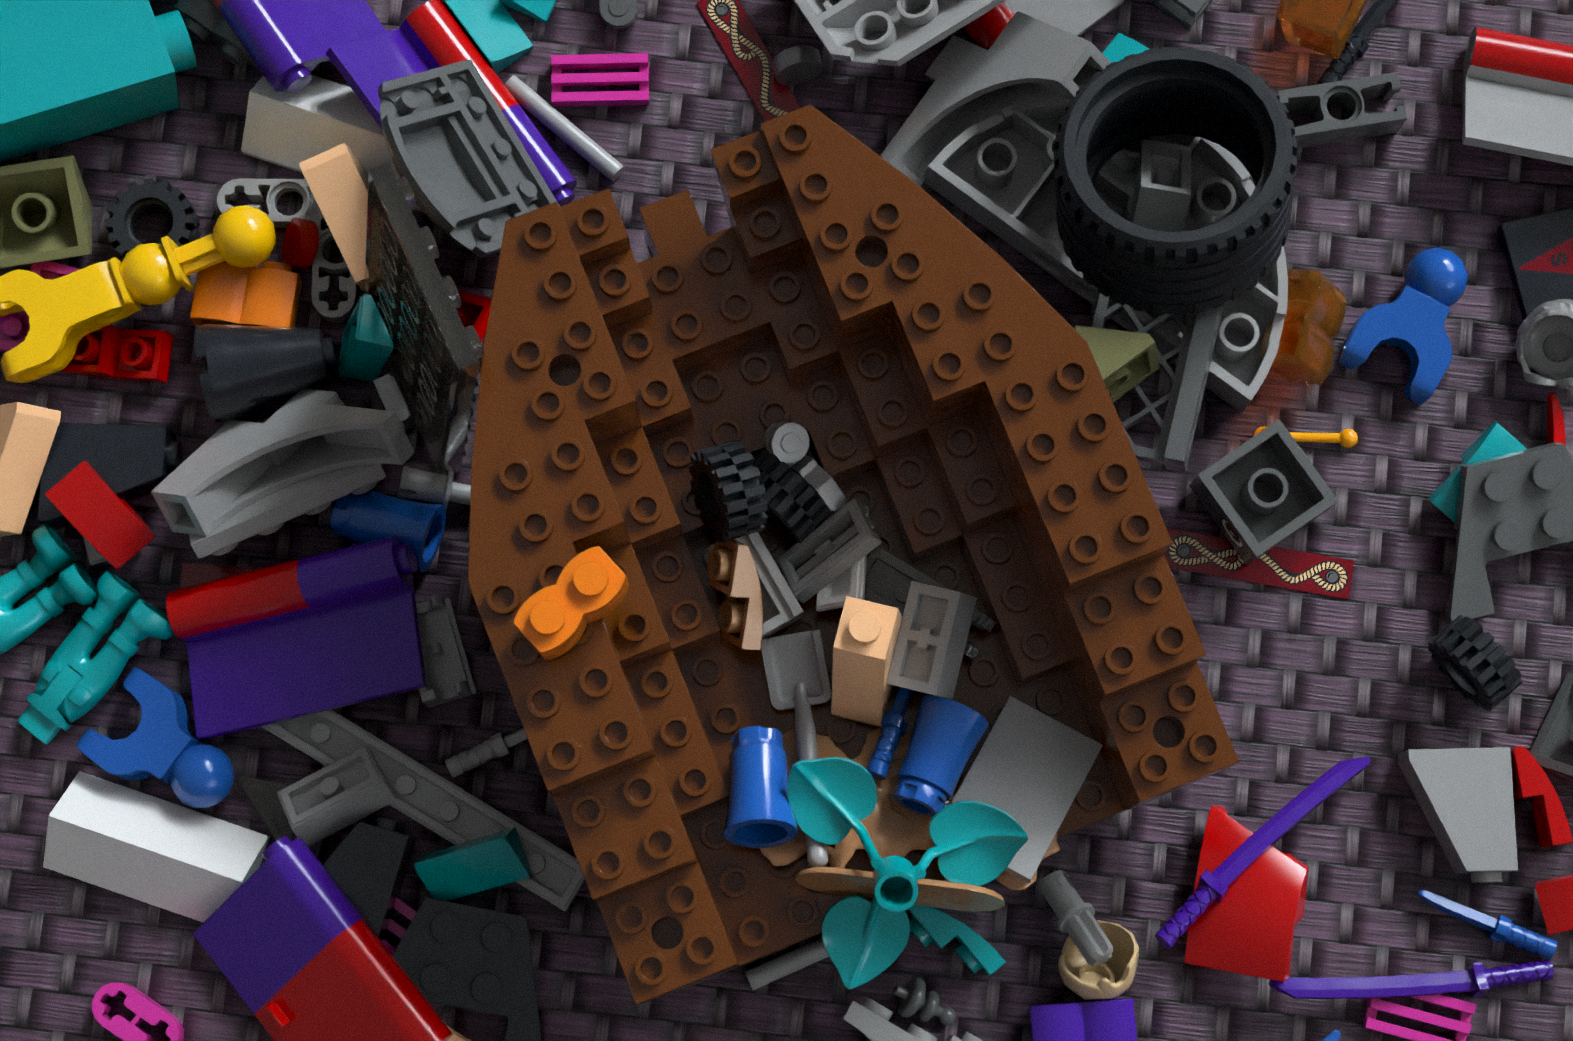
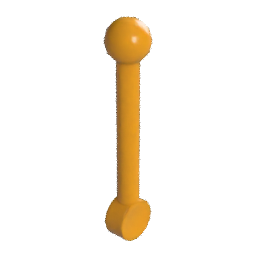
[1253,426,1358,448]

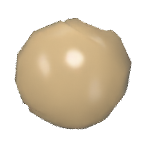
[1058,920,1139,1001]

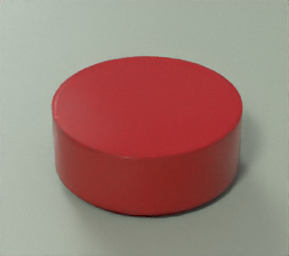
[282,217,319,269]

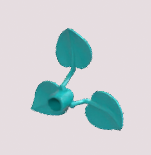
[787,757,1028,989]

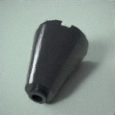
[194,324,338,423]

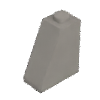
[1398,747,1518,883]

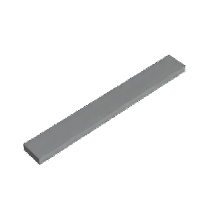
[261,710,585,912]

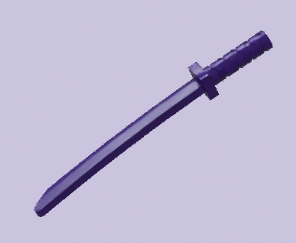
[1155,757,1370,949]
[1269,959,1554,999]

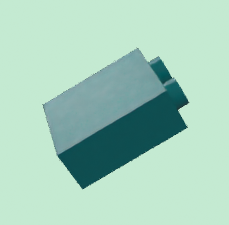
[0,0,197,162]

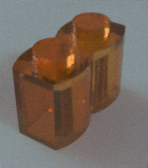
[1262,269,1346,385]

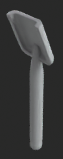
[761,629,832,867]

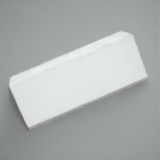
[241,74,425,214]
[43,771,270,923]

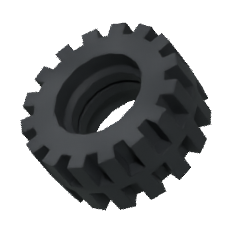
[105,178,200,259]

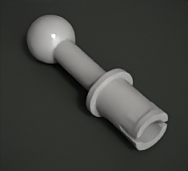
[397,466,471,510]

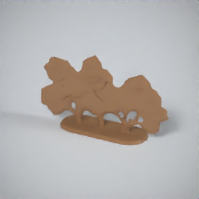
[760,727,1060,912]

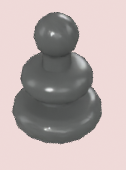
[893,978,956,1025]

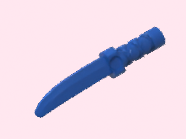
[866,687,913,780]
[1417,890,1557,960]

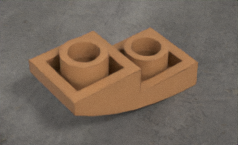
[707,539,763,650]

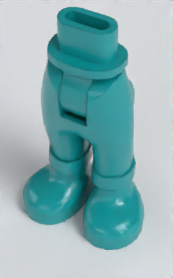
[0,523,98,655]
[17,570,174,745]

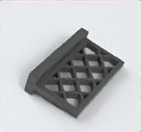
[1092,293,1225,473]

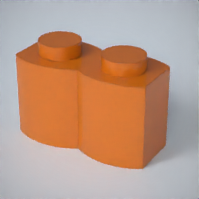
[190,261,302,328]
[513,546,629,661]

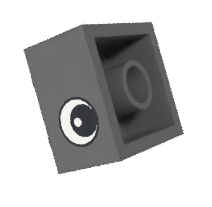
[1189,419,1338,566]

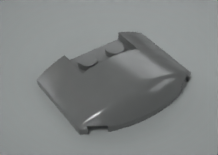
[378,59,560,258]

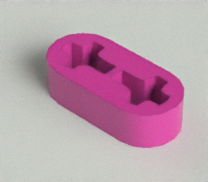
[92,983,184,1041]

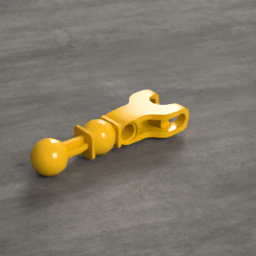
[0,205,276,383]

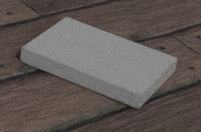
[951,696,1103,884]

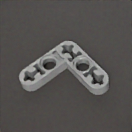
[217,178,360,323]

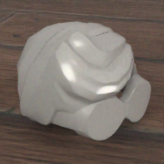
[1515,299,1573,390]

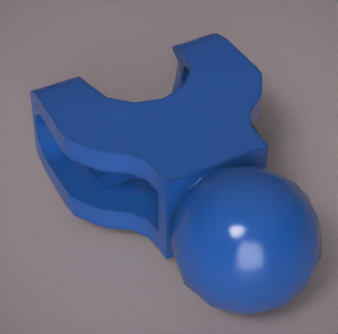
[1338,248,1468,406]
[76,667,234,808]

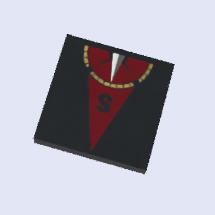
[1498,208,1573,320]

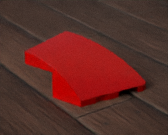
[1184,805,1309,982]

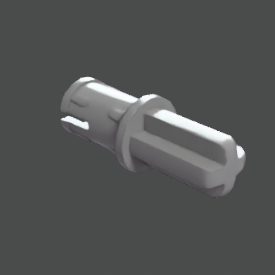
[1038,870,1113,966]

